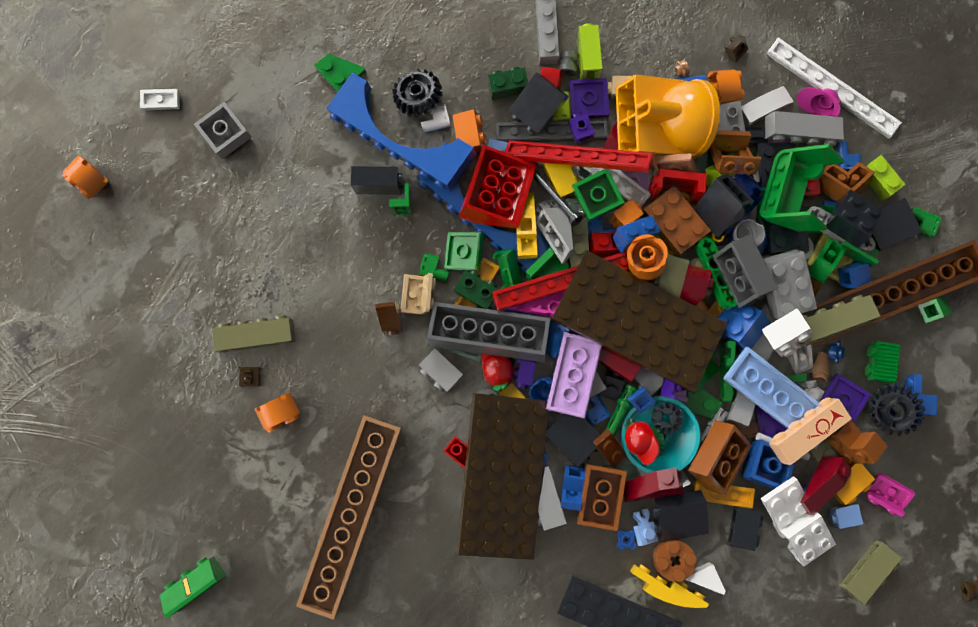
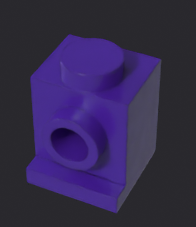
[568,112,595,144]
[513,359,536,389]
[660,379,688,402]

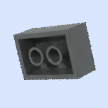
[713,235,778,308]

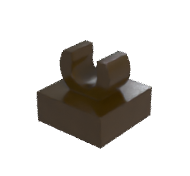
[723,34,748,62]
[239,367,260,387]

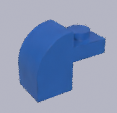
[904,374,937,415]
[560,465,585,511]

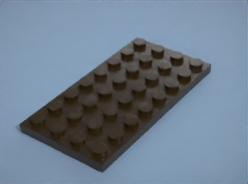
[551,250,727,393]
[456,393,548,560]

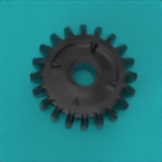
[392,68,443,118]
[869,383,926,436]

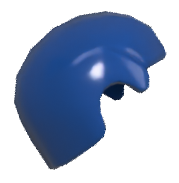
[529,377,553,401]

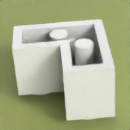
[762,309,813,357]

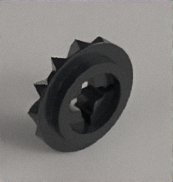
[651,402,683,434]

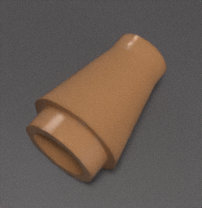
[810,352,830,382]

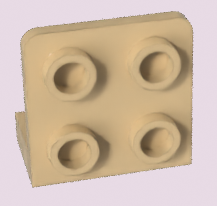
[400,273,435,315]

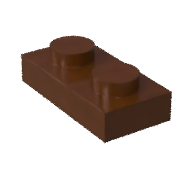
[593,429,627,467]

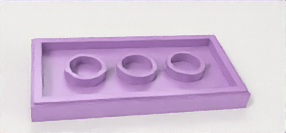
[546,332,602,419]

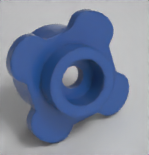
[829,341,845,364]
[616,530,636,550]

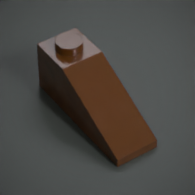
[375,302,403,336]

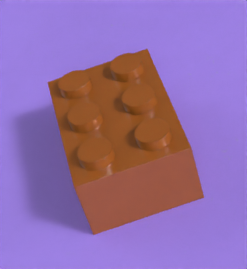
[642,186,711,257]
[688,420,752,496]
[576,463,627,531]

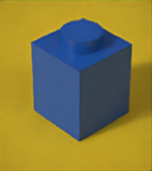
[837,261,871,288]

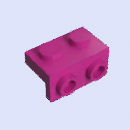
[866,472,915,517]

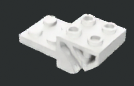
[761,476,836,567]

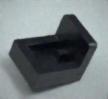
[599,368,625,401]

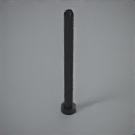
[533,169,583,226]

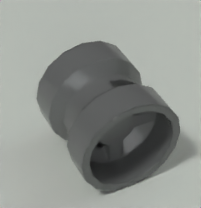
[559,51,579,76]

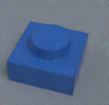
[628,386,656,414]

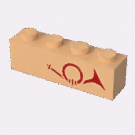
[769,397,852,465]

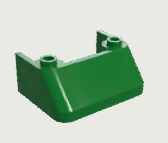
[760,144,844,232]

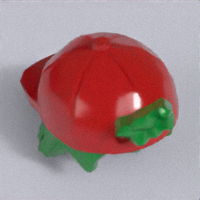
[481,354,515,392]

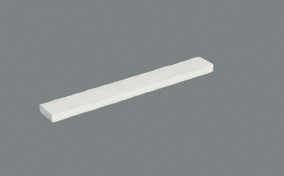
[766,38,902,139]

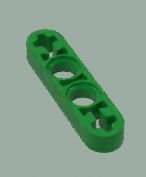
[695,237,737,310]

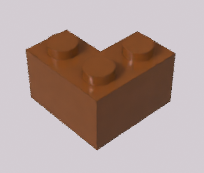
[819,162,875,202]
[826,420,888,464]

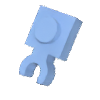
[633,509,658,546]

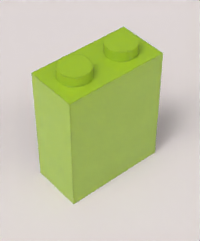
[576,23,603,80]

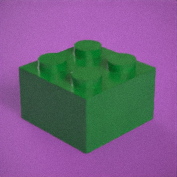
[572,169,625,223]

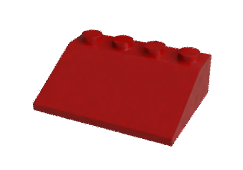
[459,144,536,228]

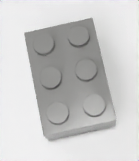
[764,249,817,319]

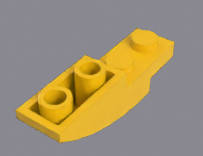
[516,192,537,259]
[630,564,709,608]

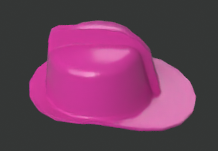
[797,87,841,117]

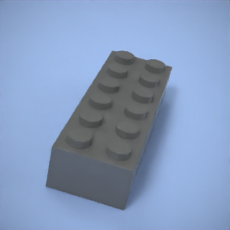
[427,302,550,362]

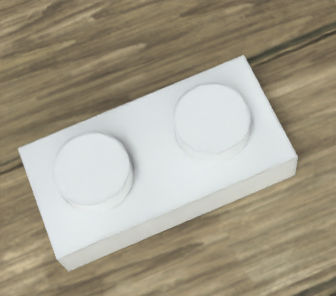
[140,89,180,110]

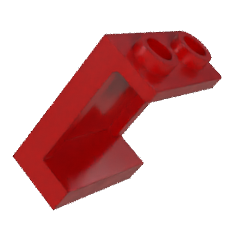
[649,169,707,205]

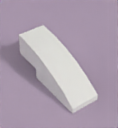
[741,86,794,127]

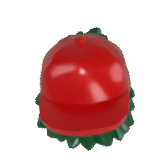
[624,418,665,465]

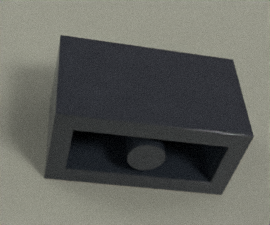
[727,506,763,551]

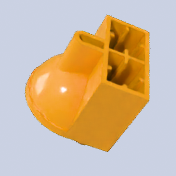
[616,74,720,164]

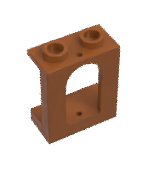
[709,130,761,175]

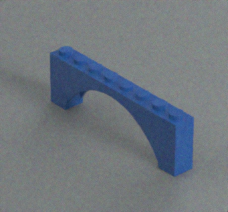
[326,72,477,191]
[417,142,551,275]

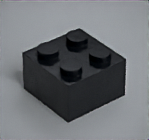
[826,189,883,249]

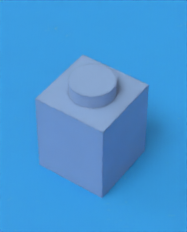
[828,503,863,529]

